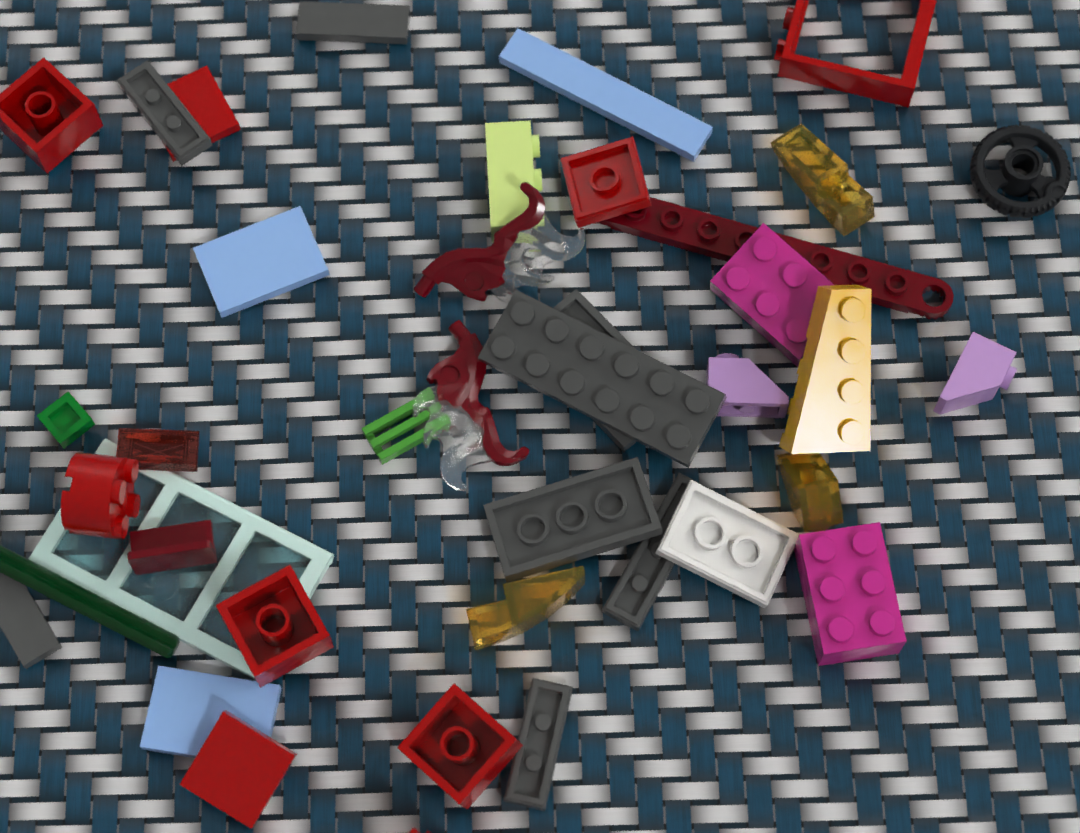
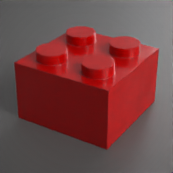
[0,57,104,174]
[216,565,334,688]
[397,683,523,810]

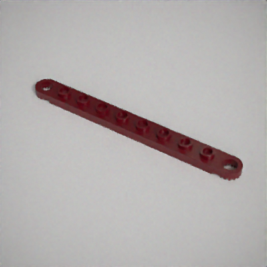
[594,197,954,320]

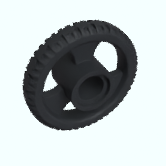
[970,125,1071,218]

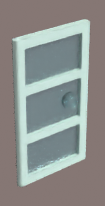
[29,438,334,680]

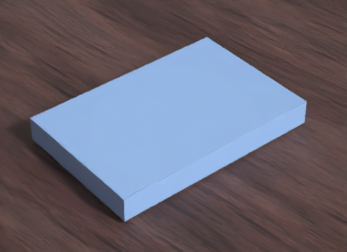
[193,206,330,318]
[140,665,282,758]

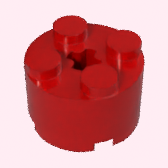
[61,453,141,539]

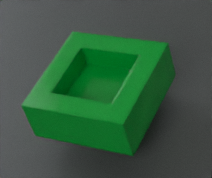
[37,391,95,449]

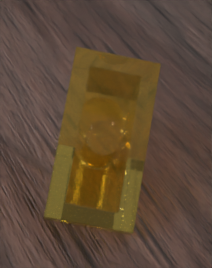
[777,452,844,532]

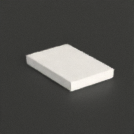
[655,480,799,608]

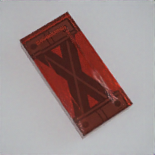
[116,428,200,472]

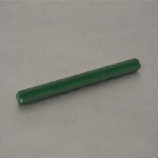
[0,545,179,658]

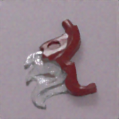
[413,182,585,304]
[412,320,529,491]

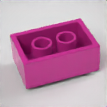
[710,223,834,367]
[794,522,907,666]

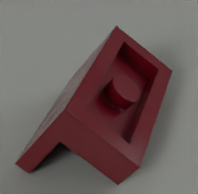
[127,519,217,575]

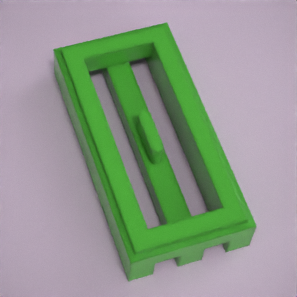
[362,390,451,465]

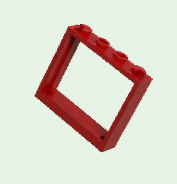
[774,0,937,107]

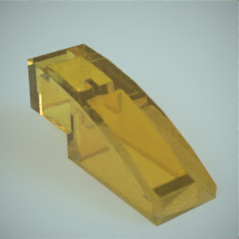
[771,123,875,236]
[466,566,585,650]

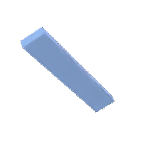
[499,28,713,162]

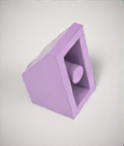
[933,332,1017,415]
[706,353,789,418]

